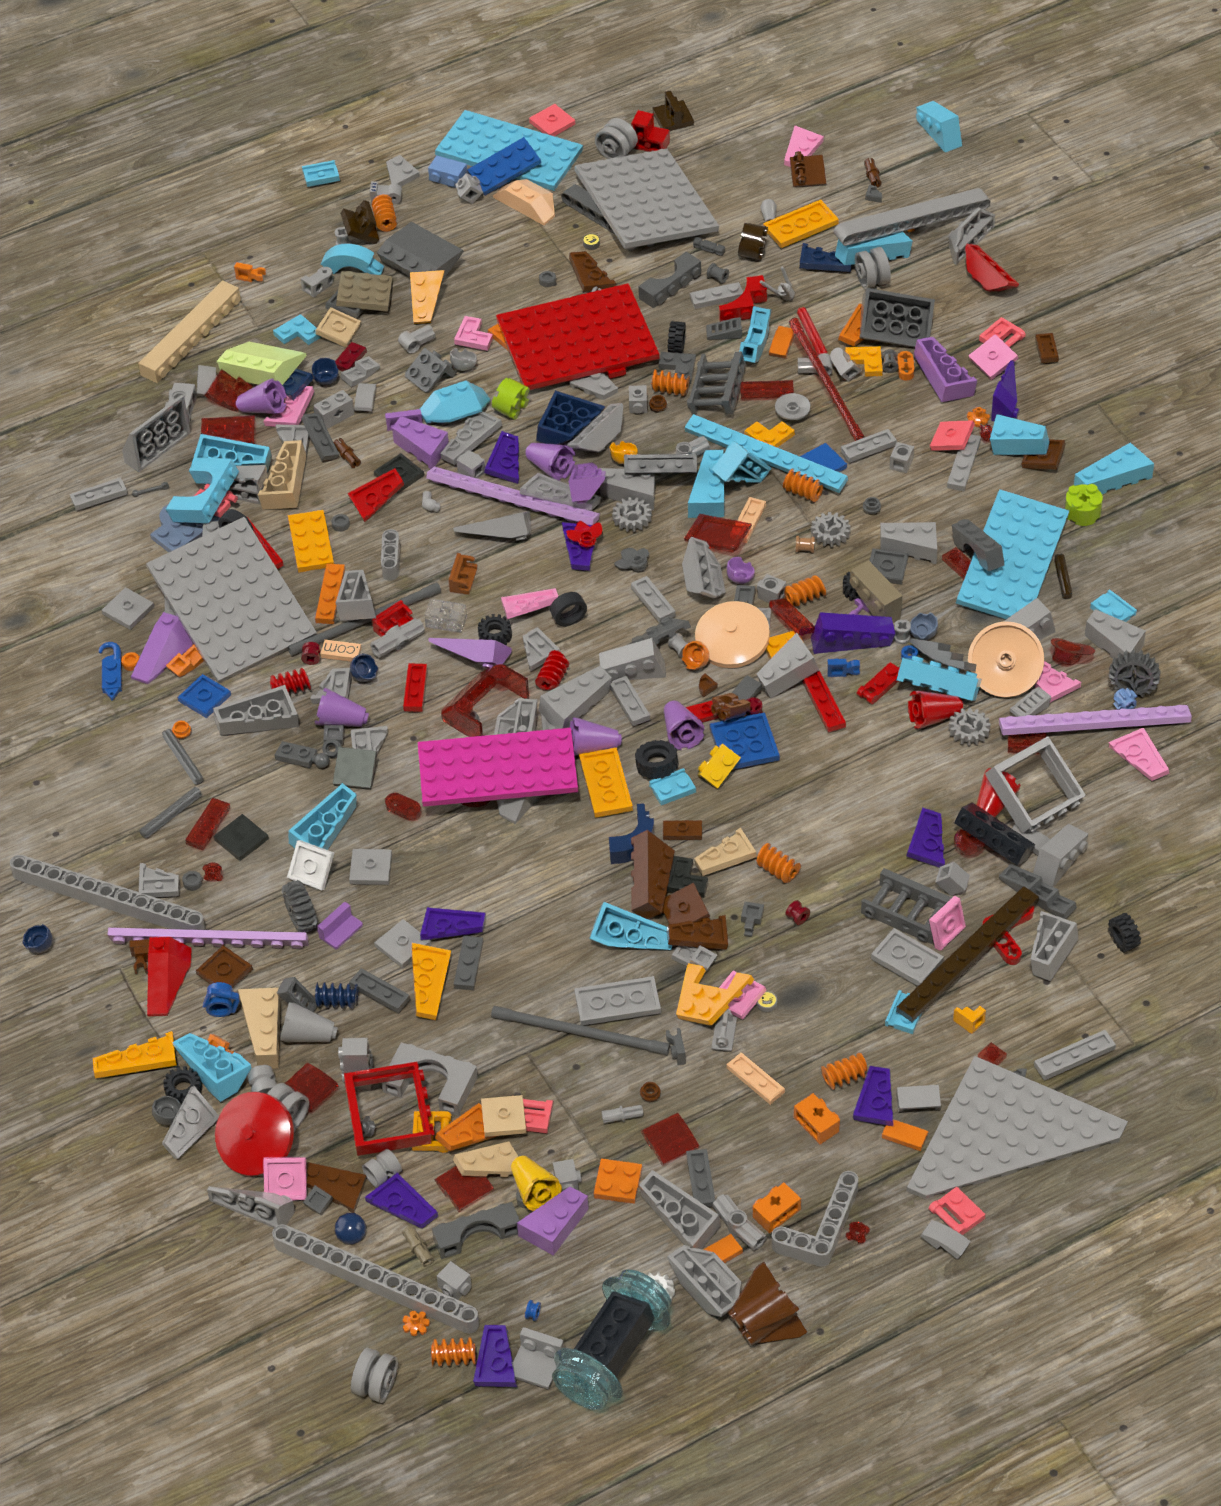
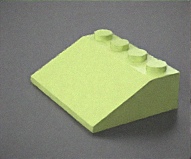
[217,342,307,385]

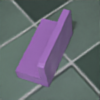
[385,409,422,431]
[317,902,363,949]

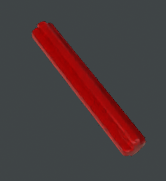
[797,307,827,355]

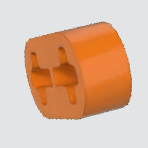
[897,351,914,381]

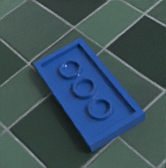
[467,137,542,196]

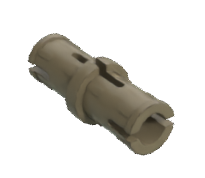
[402,1226,434,1267]

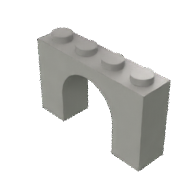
[382,1042,478,1116]

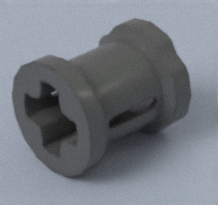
[707,263,729,283]
[881,349,898,373]

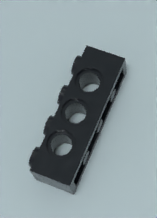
[954,802,1036,866]

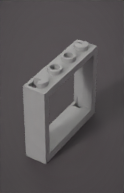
[985,736,1086,833]

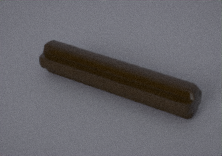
[1054,553,1072,599]

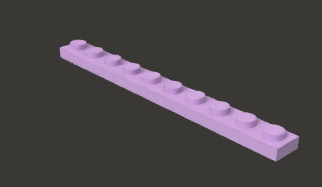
[426,466,600,525]
[999,705,1192,735]
[108,928,309,949]

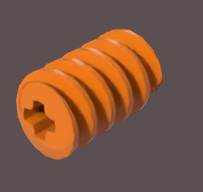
[372,194,397,232]
[651,369,690,396]
[783,468,823,502]
[784,575,826,609]
[756,843,801,883]
[821,1053,867,1090]
[431,1337,476,1367]

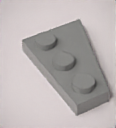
[162,1086,219,1159]

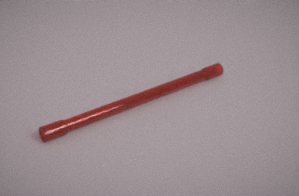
[789,318,865,441]

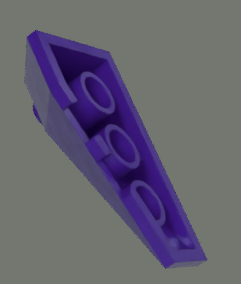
[991,360,1019,422]

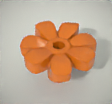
[967,407,990,427]
[403,1311,430,1336]

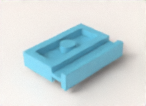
[302,160,340,187]
[1090,589,1137,622]
[649,768,696,805]
[885,990,922,1034]

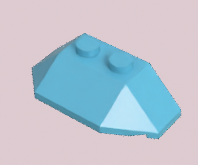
[420,381,490,423]

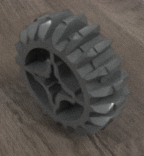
[1109,649,1161,697]
[282,880,317,933]

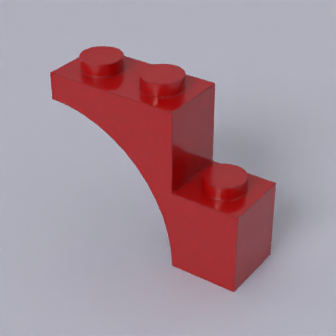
[719,275,767,322]

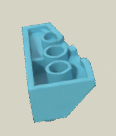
[589,902,673,950]
[173,1033,252,1102]

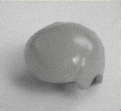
[450,348,477,371]

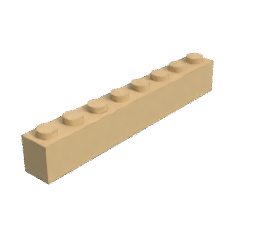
[138,280,241,383]

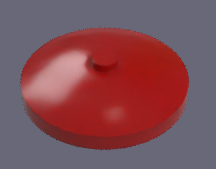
[215,1092,294,1176]

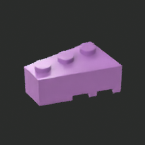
[392,416,449,469]
[517,1187,588,1256]

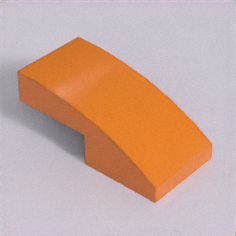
[769,326,796,359]
[166,644,204,677]

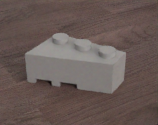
[757,633,819,699]
[1033,823,1088,887]

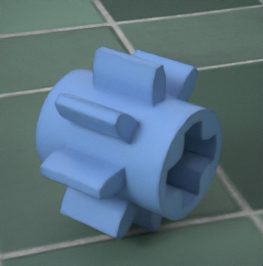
[1113,688,1137,710]

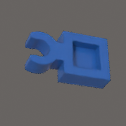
[827,658,860,677]

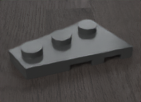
[627,617,691,645]

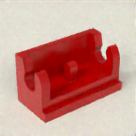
[372,600,413,637]

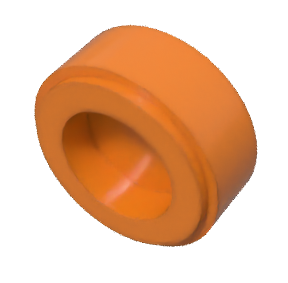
[121,652,140,671]

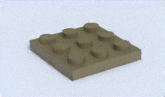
[336,271,392,311]

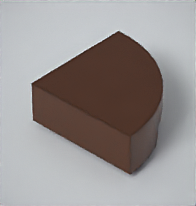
[699,673,718,698]

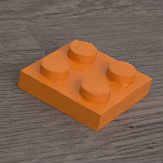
[593,1159,642,1204]

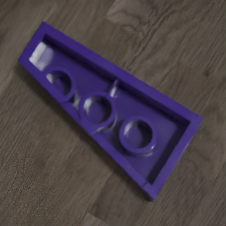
[811,612,895,654]

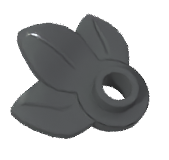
[614,548,649,572]

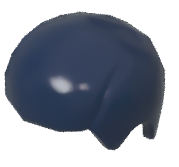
[312,358,339,385]
[350,653,378,682]
[22,924,53,954]
[334,1213,366,1245]

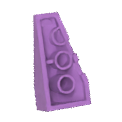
[569,462,606,504]
[131,612,194,684]
[429,638,512,669]

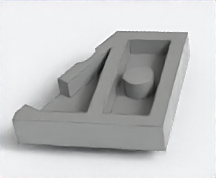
[570,372,618,400]
[523,627,560,671]
[311,668,351,704]
[351,726,388,754]
[139,863,179,897]

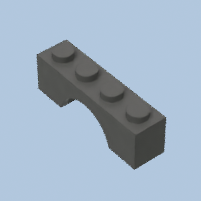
[638,252,701,308]
[952,519,1005,572]
[432,1202,520,1260]

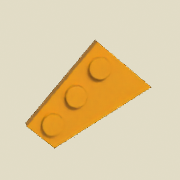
[410,270,445,324]

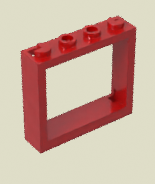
[344,1062,435,1156]

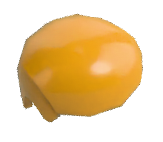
[609,441,638,464]

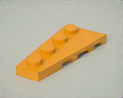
[411,943,451,1020]
[93,1031,176,1078]

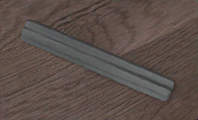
[162,729,203,785]
[139,787,202,839]

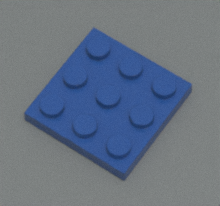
[709,712,780,770]

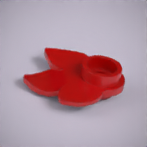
[566,521,602,547]

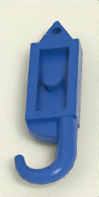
[99,642,122,701]

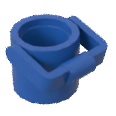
[203,982,240,1017]

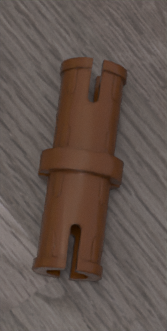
[864,158,882,188]
[333,438,361,468]

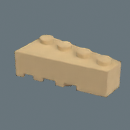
[258,440,306,510]
[238,988,281,1069]

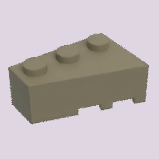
[850,560,903,623]

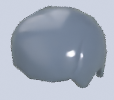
[910,612,938,641]

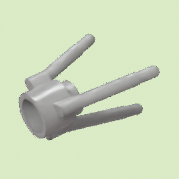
[760,266,795,301]

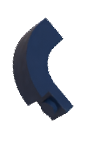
[609,803,654,864]

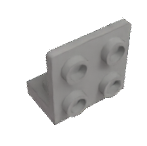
[513,1327,565,1389]

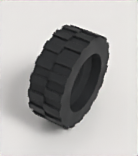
[635,740,679,779]

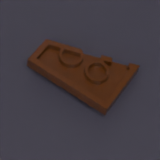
[569,251,616,292]
[667,915,728,950]
[306,1162,367,1213]

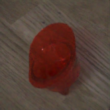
[1051,638,1095,665]

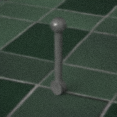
[132,482,169,497]

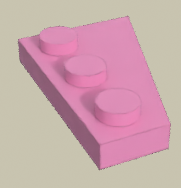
[501,588,558,619]
[1034,661,1081,702]
[1109,728,1169,781]

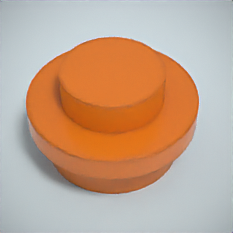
[172,720,191,738]

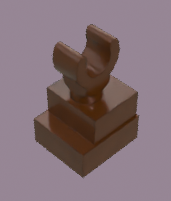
[129,939,149,974]

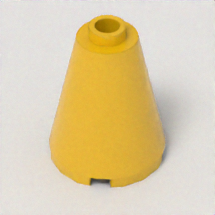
[511,1156,562,1211]

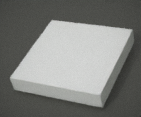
[287,840,334,890]

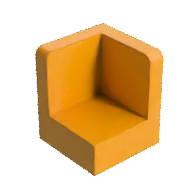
[953,1006,986,1034]

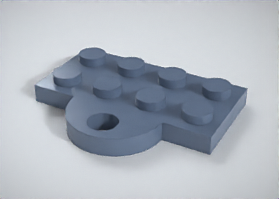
[150,504,226,552]

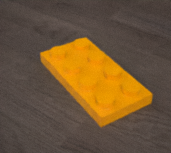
[763,200,839,248]
[288,510,334,573]
[579,747,633,818]

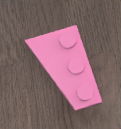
[784,126,824,167]
[263,386,314,427]

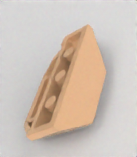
[493,179,555,225]

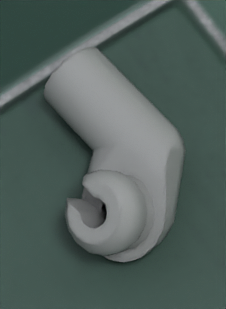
[422,491,440,512]

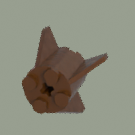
[727,1261,807,1345]

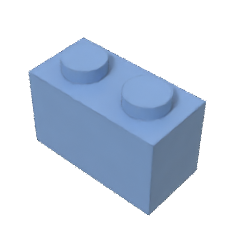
[428,155,468,188]

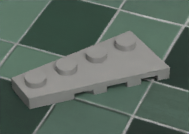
[440,411,502,465]
[520,473,601,511]

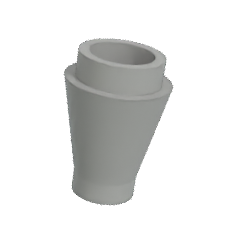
[760,199,777,222]

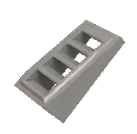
[1010,687,1051,717]

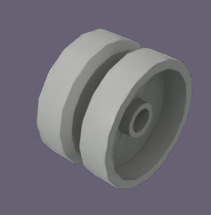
[595,118,638,159]
[855,247,891,289]
[267,1083,309,1132]
[351,1347,398,1403]

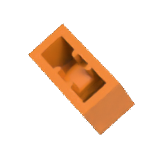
[794,1093,840,1144]
[753,1183,801,1234]

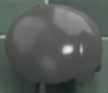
[152,1096,182,1125]

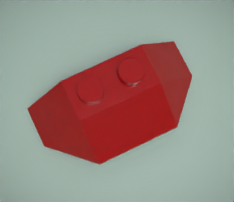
[965,244,1019,292]

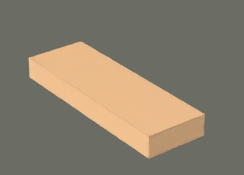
[730,497,766,543]
[727,1053,785,1105]

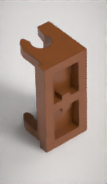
[449,553,478,595]

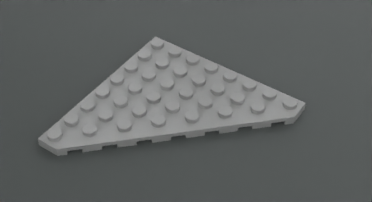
[906,1056,1128,1199]

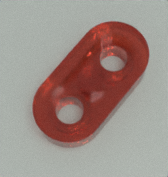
[385,793,421,820]

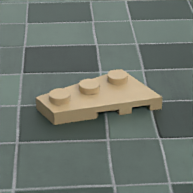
[694,828,757,876]
[453,1141,518,1177]

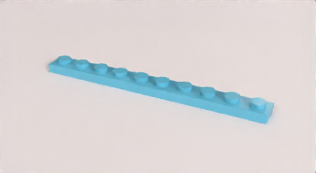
[684,414,848,493]

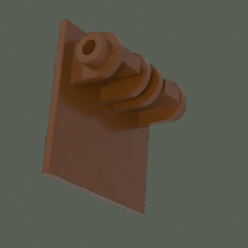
[790,151,827,187]

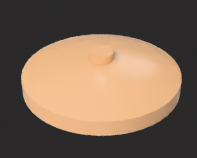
[695,601,770,668]
[968,622,1044,698]

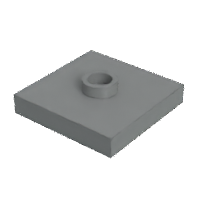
[102,587,154,630]
[349,849,392,885]
[374,919,431,968]

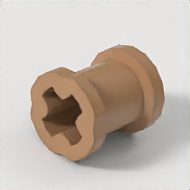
[795,536,815,553]

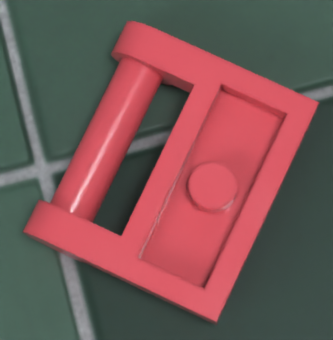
[979,317,1026,348]
[523,1099,553,1133]
[928,1187,985,1235]

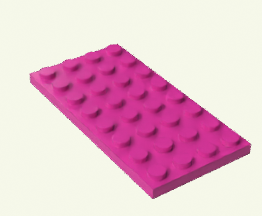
[418,728,578,807]

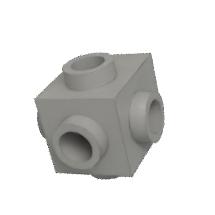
[455,173,483,204]

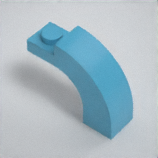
[320,244,384,275]
[739,306,771,363]

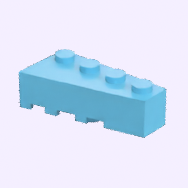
[897,656,982,701]

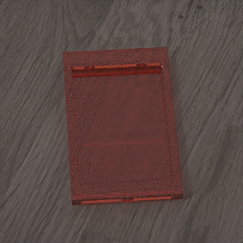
[684,514,752,552]

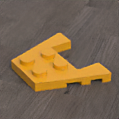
[676,963,754,1026]

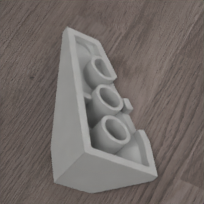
[453,511,531,540]
[207,1186,295,1228]

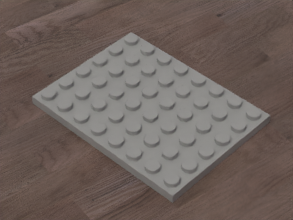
[574,149,719,249]
[146,517,317,684]

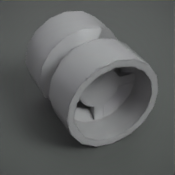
[247,1065,277,1093]
[362,1149,402,1188]

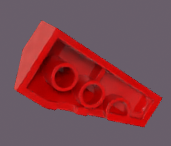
[147,937,192,1016]

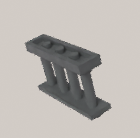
[687,351,746,415]
[861,868,952,944]

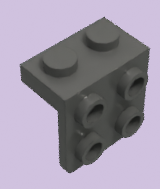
[405,348,457,393]

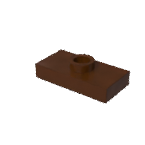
[1035,333,1059,363]
[663,820,702,840]

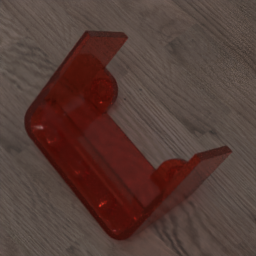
[441,664,529,737]

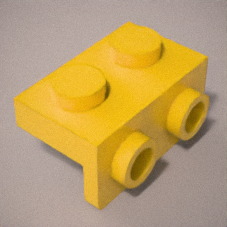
[697,744,741,788]

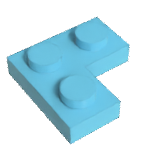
[273,314,321,345]

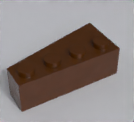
[631,830,675,919]

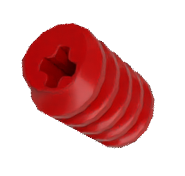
[535,650,570,690]
[270,668,311,695]

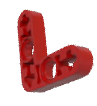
[982,906,1034,965]

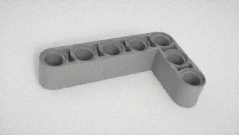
[772,1171,858,1267]

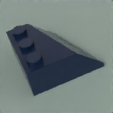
[536,390,605,445]

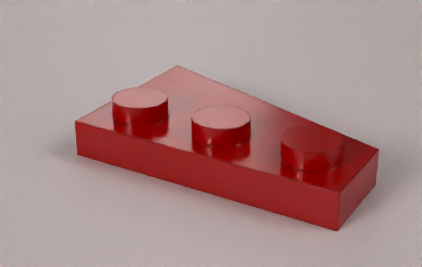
[348,468,404,523]

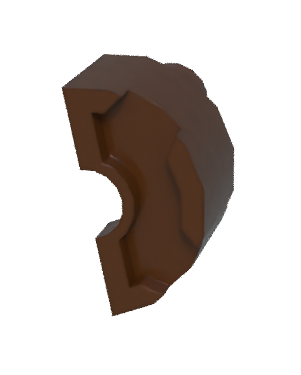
[711,693,751,721]

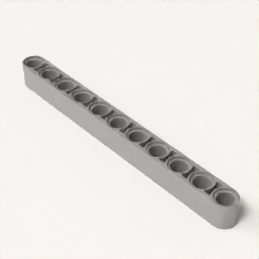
[833,188,991,246]
[10,855,205,930]
[272,1224,479,1334]

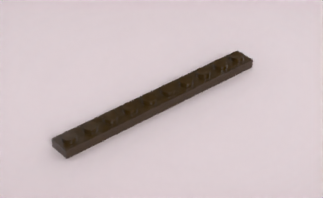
[896,886,1039,1022]

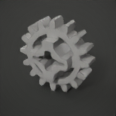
[612,497,652,532]
[811,512,851,547]
[949,708,991,746]

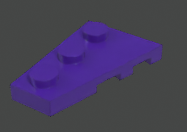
[484,431,519,484]
[562,522,595,571]
[906,807,945,868]
[420,907,486,940]
[853,1066,894,1126]
[365,1173,438,1228]
[473,1325,517,1387]

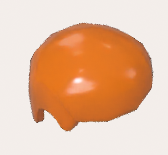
[682,641,710,670]

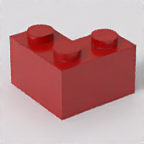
[631,110,670,152]

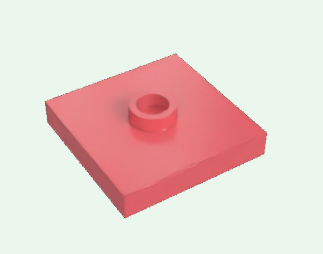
[529,104,575,136]
[930,421,975,451]

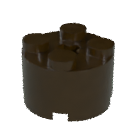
[738,223,768,261]

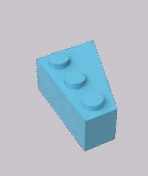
[916,101,962,152]
[990,414,1049,455]
[711,441,772,483]

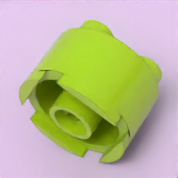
[492,378,530,420]
[1065,484,1103,526]

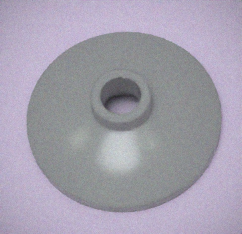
[775,393,810,420]

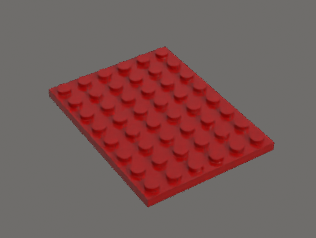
[496,283,660,390]

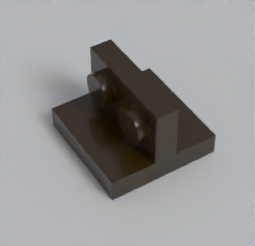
[652,90,694,131]
[340,200,379,244]

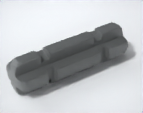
[693,237,725,256]

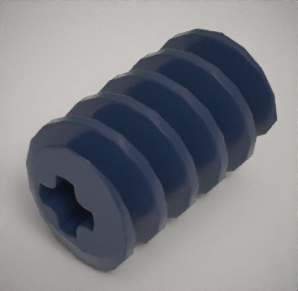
[315,982,358,1009]

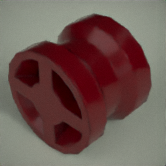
[301,642,321,665]
[746,697,763,716]
[785,900,810,925]

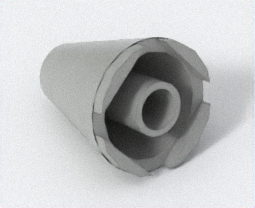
[280,1002,338,1042]

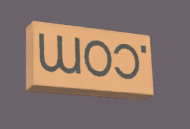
[321,640,362,661]

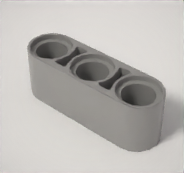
[381,529,400,581]

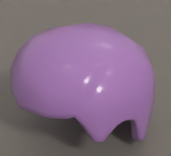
[727,557,755,584]

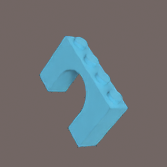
[166,458,239,523]

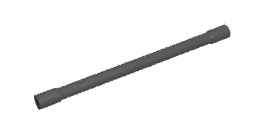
[288,582,441,656]
[491,1006,670,1055]

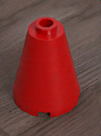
[908,691,963,729]
[976,768,1021,817]

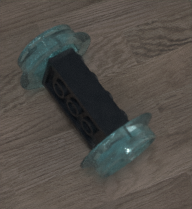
[552,1269,672,1410]

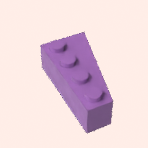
[914,337,977,402]

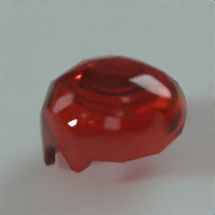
[953,829,985,856]

